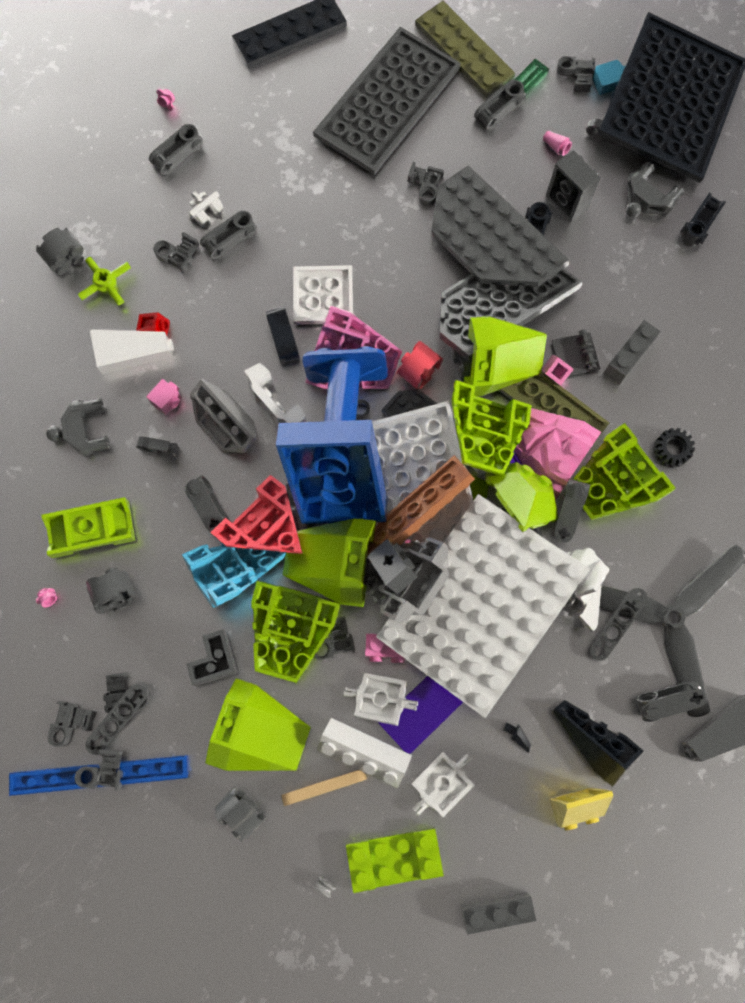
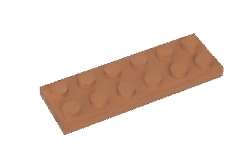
[367,455,475,562]

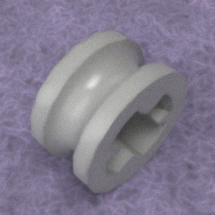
[313,876,336,898]

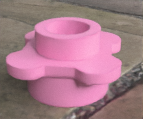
[156,89,175,110]

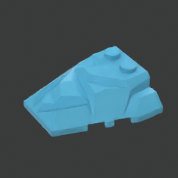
[182,543,286,608]

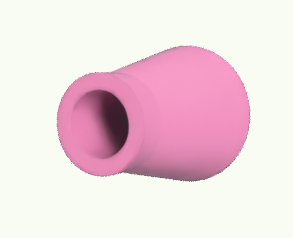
[543,131,572,156]

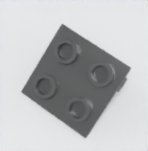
[552,329,601,376]

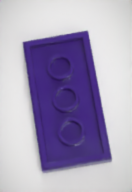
[378,675,463,754]

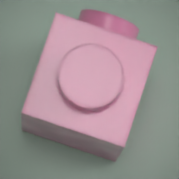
[146,379,181,416]

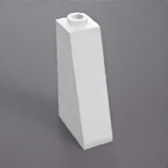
[90,329,174,374]

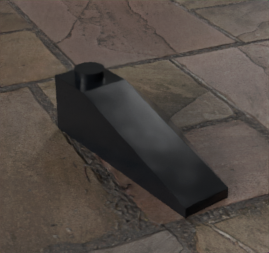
[553,700,644,787]

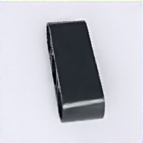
[265,306,300,364]

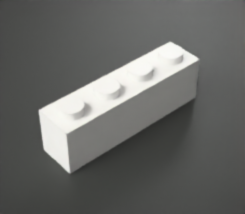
[316,718,412,788]

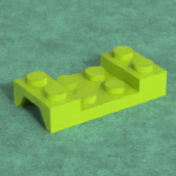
[41,497,135,558]
[346,827,444,893]

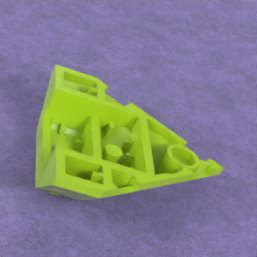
[485,462,559,532]

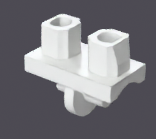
[188,191,224,227]

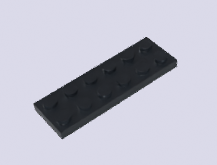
[232,0,347,68]

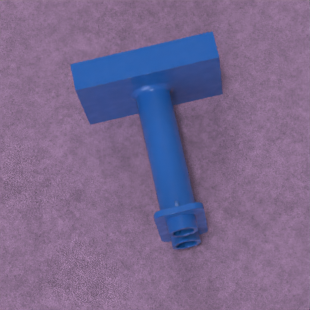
[276,346,388,524]

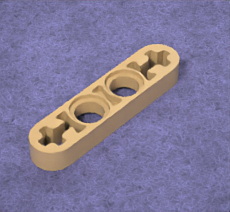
[281,770,367,806]

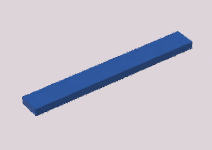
[9,755,189,796]

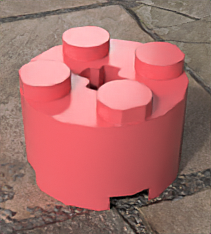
[396,341,443,390]

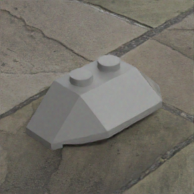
[190,379,256,453]

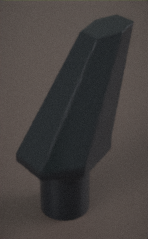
[503,722,531,753]

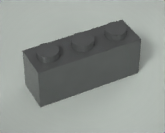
[604,320,661,385]
[461,892,536,935]

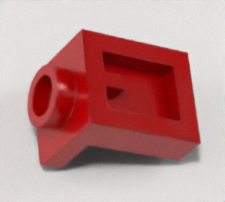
[136,312,170,336]

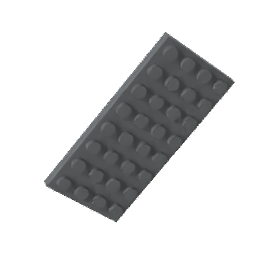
[313,27,461,175]

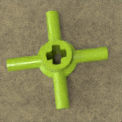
[77,257,131,306]

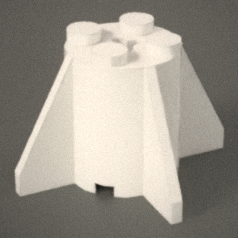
[560,548,609,632]

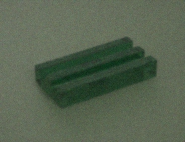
[514,58,549,95]

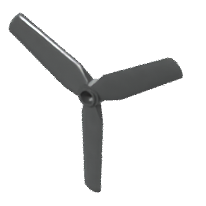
[599,545,745,717]

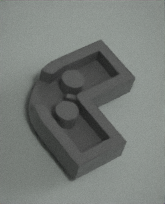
[381,389,437,417]

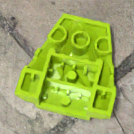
[451,380,532,476]
[573,423,676,520]
[251,581,341,683]

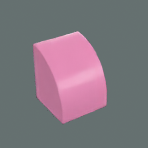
[542,354,574,385]

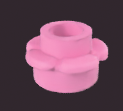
[36,588,57,608]

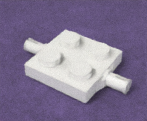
[344,673,418,726]
[411,752,474,817]

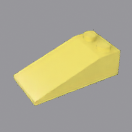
[549,787,613,831]

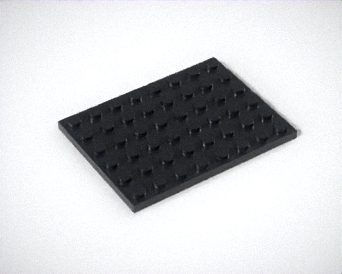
[597,12,745,183]

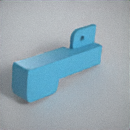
[592,60,625,95]

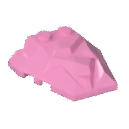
[305,306,402,389]
[514,408,601,499]

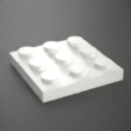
[293,265,353,324]

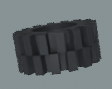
[653,428,695,468]

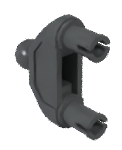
[626,162,684,217]
[46,398,110,456]

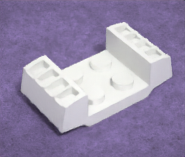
[245,363,307,427]

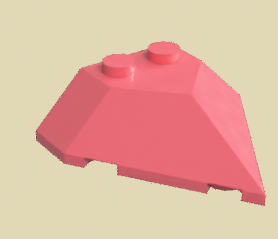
[210,475,302,554]

